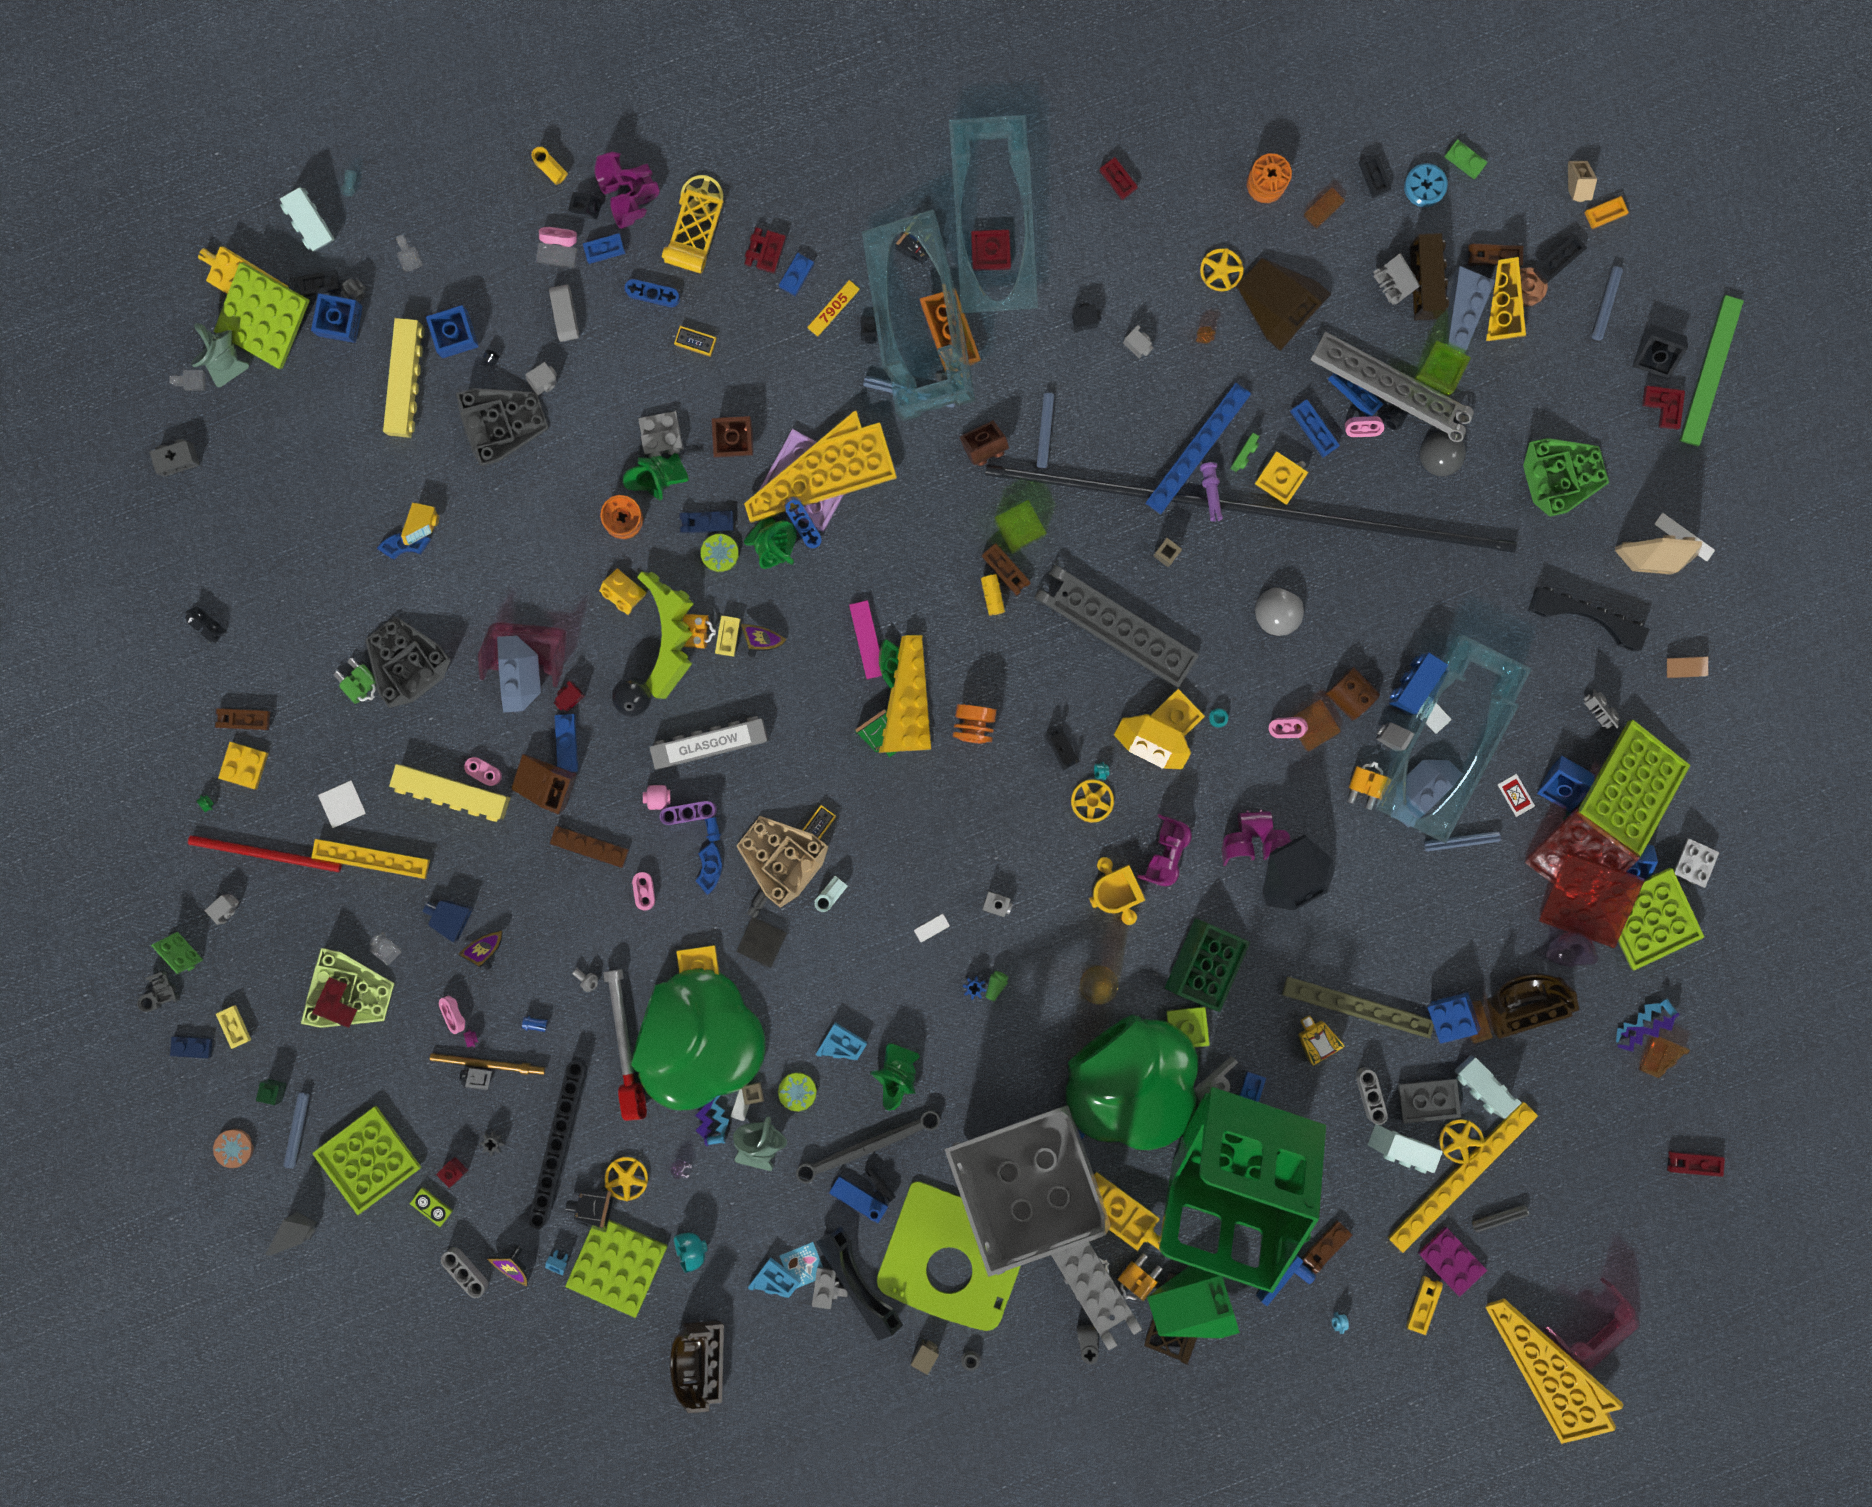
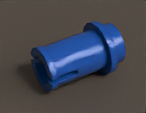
[704,817,721,842]
[522,1015,548,1032]

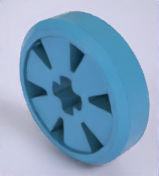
[1404,163,1448,207]

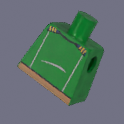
[855,709,897,758]

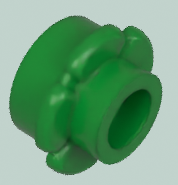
[196,795,214,813]

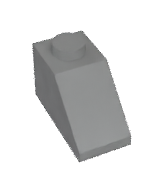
[1376,722,1415,752]

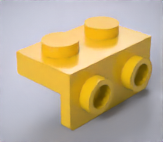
[599,568,646,615]

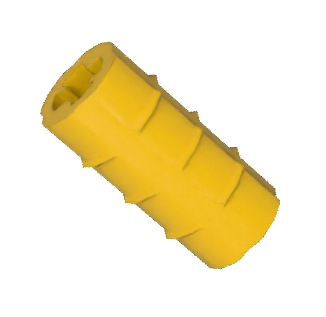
[981,574,1005,616]

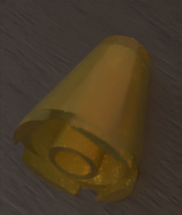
[1080,966,1118,1004]

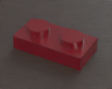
[1099,157,1138,201]

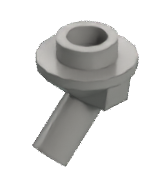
[572,968,598,992]

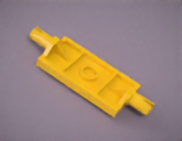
[198,247,288,294]
[1094,1171,1161,1252]

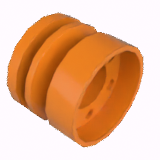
[1247,153,1292,203]
[600,495,643,539]
[952,704,997,744]

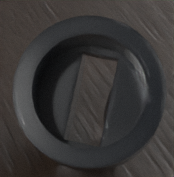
[482,349,500,366]

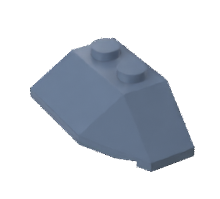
[497,635,541,713]
[1394,760,1462,828]

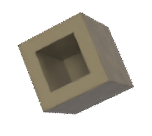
[1153,538,1182,567]
[911,1340,939,1375]

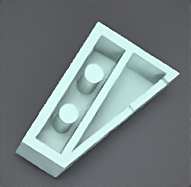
[280,187,335,251]
[1454,1055,1521,1119]
[1368,1124,1443,1174]

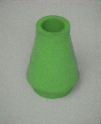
[985,971,1009,1001]

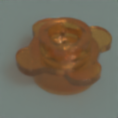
[1196,326,1216,343]

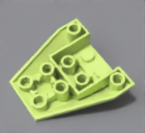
[301,948,394,1028]

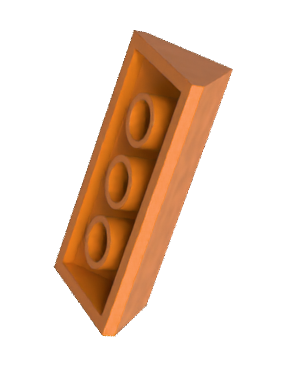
[919,289,981,372]

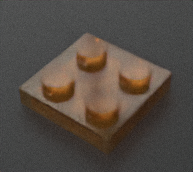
[1292,699,1341,752]

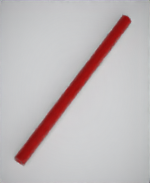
[188,835,342,872]

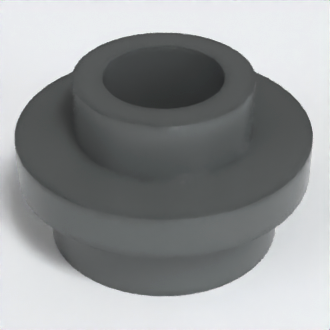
[961,1350,980,1371]

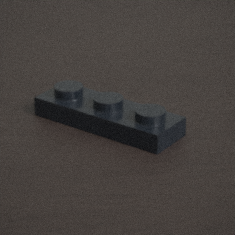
[1533,234,1587,284]

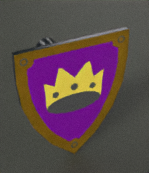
[741,624,787,657]
[458,931,503,970]
[487,1246,528,1286]

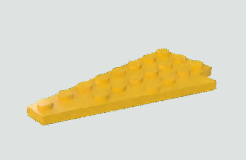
[744,411,897,523]
[1485,1299,1623,1444]

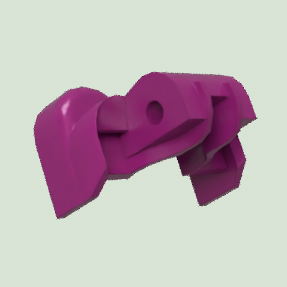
[594,152,660,229]
[1221,809,1291,866]
[1136,814,1192,886]

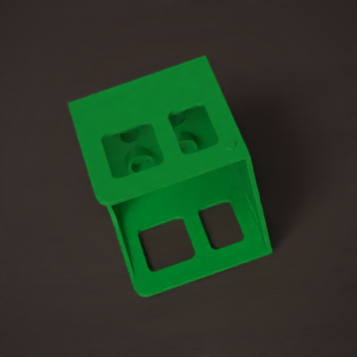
[1159,1087,1326,1293]

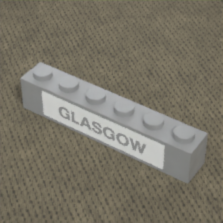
[650,716,769,770]

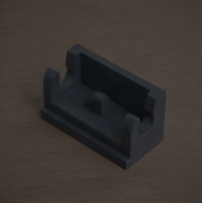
[1045,728,1080,770]

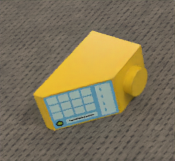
[401,502,439,545]

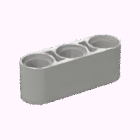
[549,284,579,342]
[1356,1067,1388,1125]
[441,1247,488,1298]

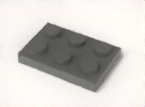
[1398,1078,1461,1124]

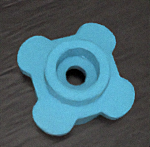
[1332,1312,1349,1334]

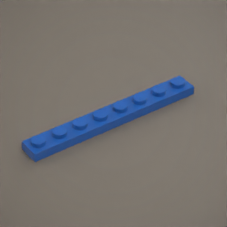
[1145,383,1251,515]

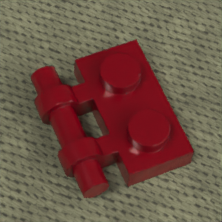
[744,227,786,274]

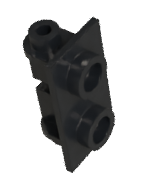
[185,607,227,643]

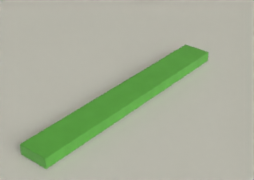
[1679,295,1744,446]

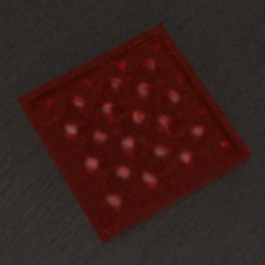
[1525,808,1640,909]
[1539,852,1644,948]

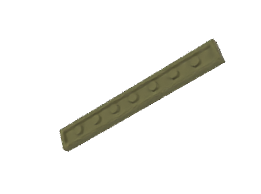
[1281,976,1434,1039]

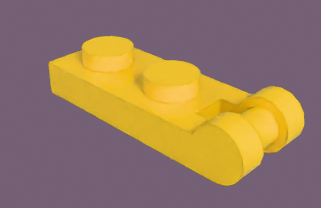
[1406,1276,1443,1335]

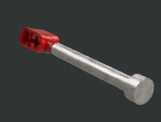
[603,969,647,1121]

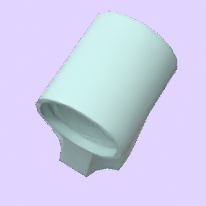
[815,876,848,912]

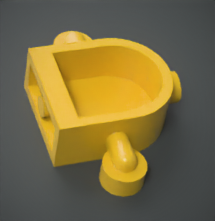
[1089,857,1145,925]

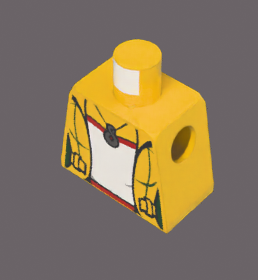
[1298,1015,1345,1066]

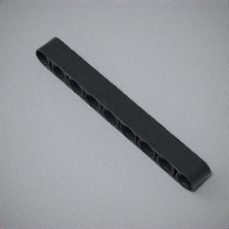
[528,1059,587,1230]

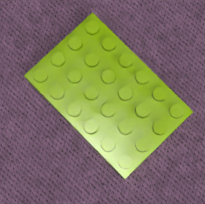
[1577,720,1690,858]

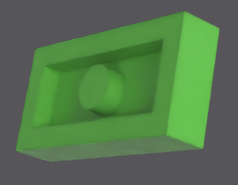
[1444,139,1488,179]
[1230,433,1259,472]

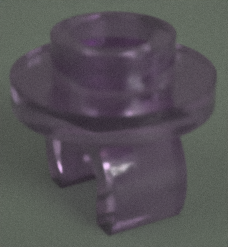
[671,1159,692,1179]

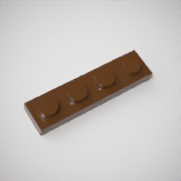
[550,826,629,868]

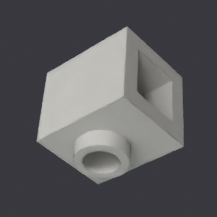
[525,362,557,395]

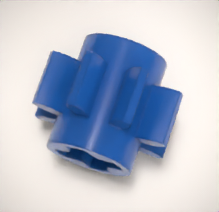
[963,976,986,1000]

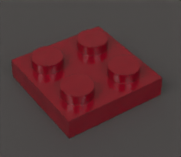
[971,230,1011,271]

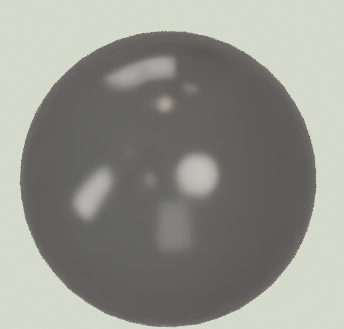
[1420,431,1466,477]

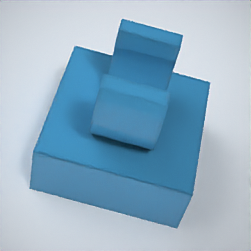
[545,1250,568,1275]

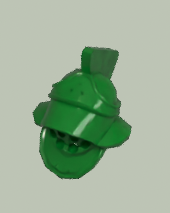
[622,453,689,501]
[744,516,797,569]
[870,1043,920,1111]

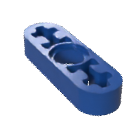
[625,279,680,307]
[785,497,821,548]

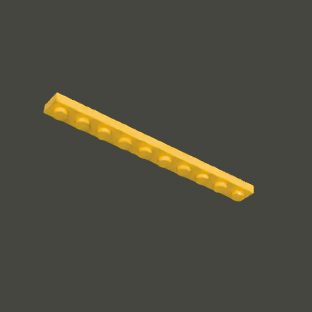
[1388,1101,1538,1253]

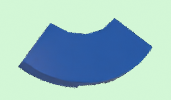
[377,533,431,560]
[695,841,722,895]

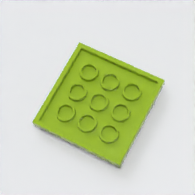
[213,262,310,369]
[1599,868,1704,971]
[312,1106,422,1215]
[565,1219,668,1318]

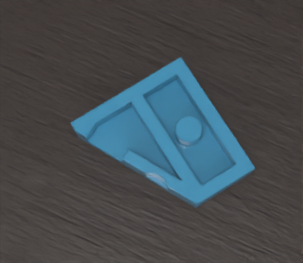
[815,1022,868,1060]
[748,1257,801,1298]

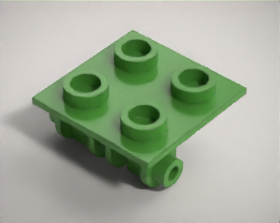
[151,932,203,974]

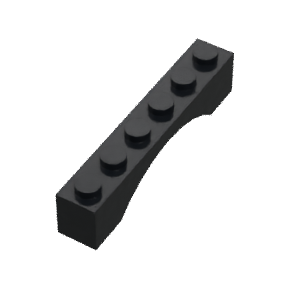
[1528,586,1650,652]
[816,1226,903,1341]

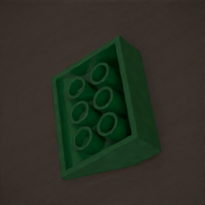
[1165,918,1251,1012]

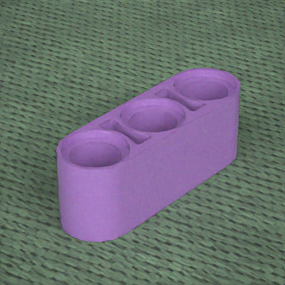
[660,801,717,825]

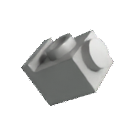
[1123,325,1154,359]
[982,891,1013,917]
[204,894,239,925]

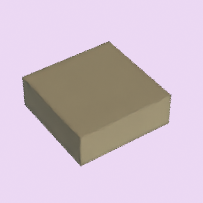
[742,1082,764,1105]

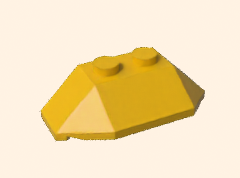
[1114,714,1191,769]

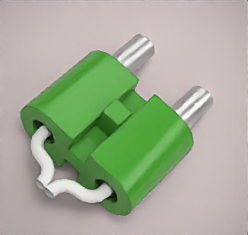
[334,658,376,704]

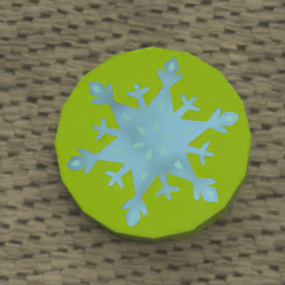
[701,534,739,572]
[778,1072,817,1112]

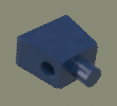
[423,900,474,943]

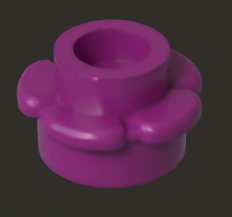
[463,1029,478,1048]

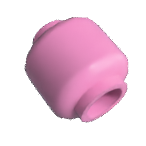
[643,785,671,810]

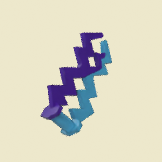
[1616,999,1681,1052]
[695,1095,730,1146]

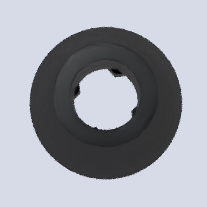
[1385,407,1409,430]

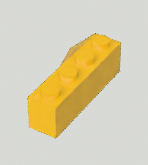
[1486,257,1526,341]

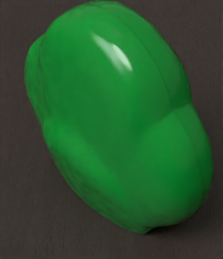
[630,968,766,1111]
[1065,1014,1198,1150]

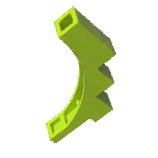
[637,572,694,699]

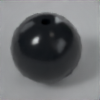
[612,677,652,717]

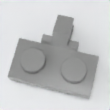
[812,1267,848,1309]

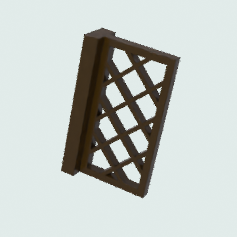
[1144,1272,1197,1365]

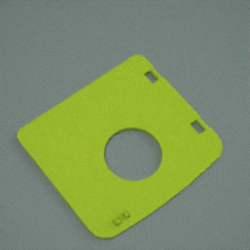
[877,1181,1021,1331]

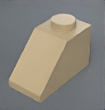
[1568,161,1597,202]

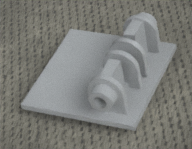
[1373,253,1420,305]
[1583,689,1619,729]
[1674,838,1719,888]

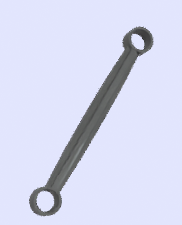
[796,1110,940,1184]

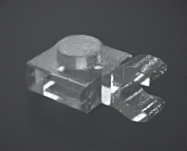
[396,235,423,272]
[170,370,205,391]

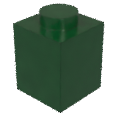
[256,1079,287,1105]

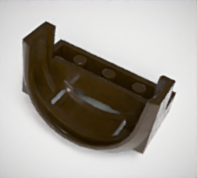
[1487,974,1579,1039]
[670,1321,724,1414]

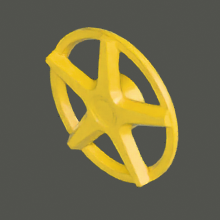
[1200,248,1243,291]
[1071,779,1114,822]
[1439,1120,1484,1164]
[605,1157,648,1201]

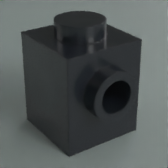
[1071,303,1101,332]

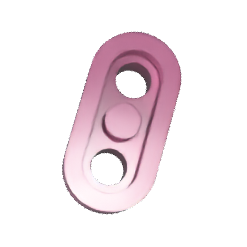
[539,227,577,247]
[1345,416,1384,437]
[1269,717,1308,738]
[464,757,502,786]
[632,872,655,910]
[439,995,465,1034]

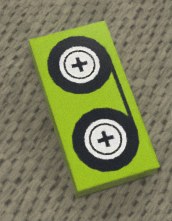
[410,1188,453,1227]

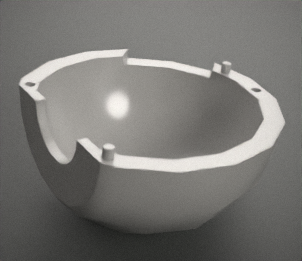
[1254,587,1304,636]

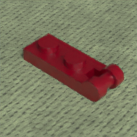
[1667,1151,1725,1177]

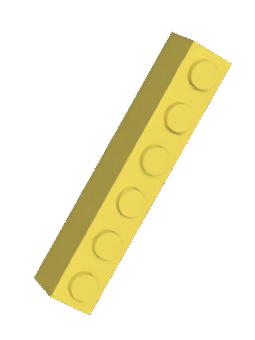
[383,318,425,438]
[389,764,511,822]

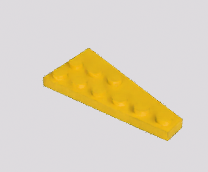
[879,635,931,753]

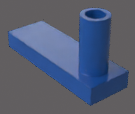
[829,1175,888,1223]
[1256,1255,1316,1306]

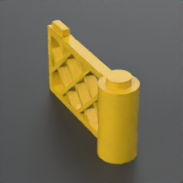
[662,189,724,274]

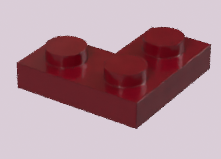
[1642,386,1685,430]
[312,977,357,1028]

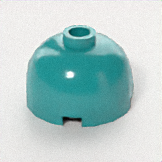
[674,1232,708,1273]

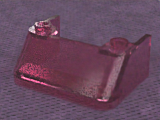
[478,622,566,687]
[1545,1277,1640,1371]

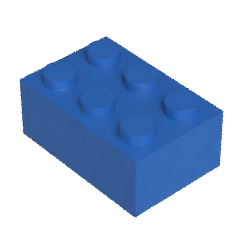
[1389,653,1448,716]

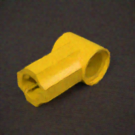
[531,147,568,185]

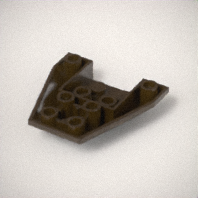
[1236,258,1331,351]

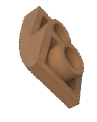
[1667,656,1708,678]

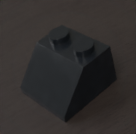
[1633,324,1688,379]

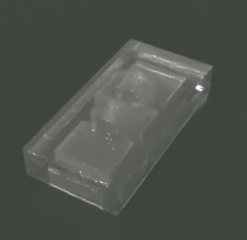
[536,242,577,268]

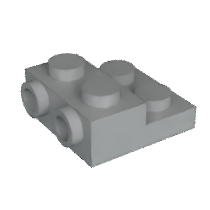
[638,411,684,458]

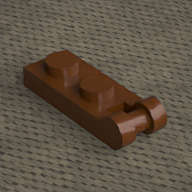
[1468,244,1523,267]
[981,543,1031,596]
[215,709,270,730]
[1301,1220,1353,1274]

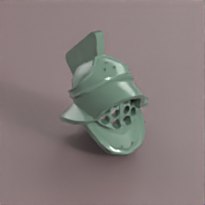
[191,323,249,387]
[733,1116,787,1171]

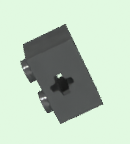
[149,439,200,477]

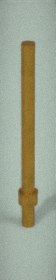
[430,1053,546,1075]

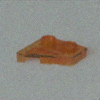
[1638,1036,1690,1078]

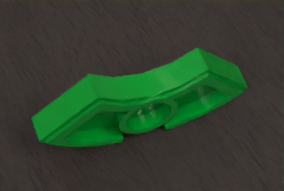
[879,639,899,689]

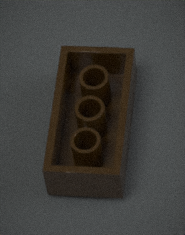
[1410,233,1449,321]

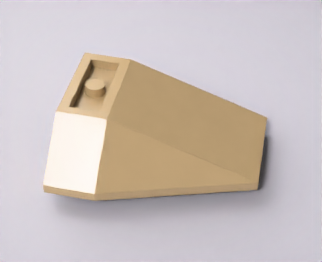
[1615,535,1702,574]
[737,816,829,907]

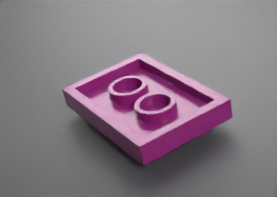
[1418,1227,1487,1297]

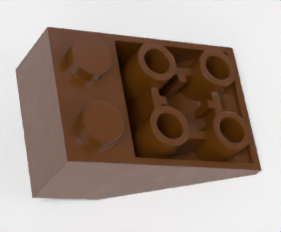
[511,754,577,814]

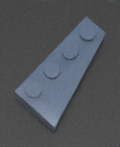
[1443,266,1495,356]

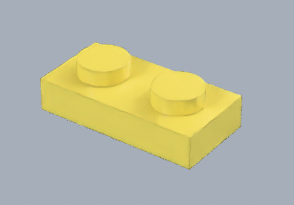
[715,616,741,657]
[216,1005,251,1049]

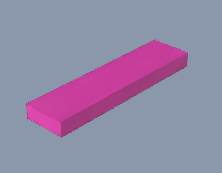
[849,600,882,679]

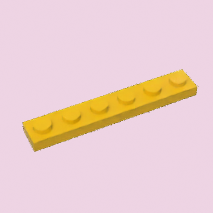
[311,839,430,879]

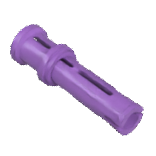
[1200,462,1223,522]

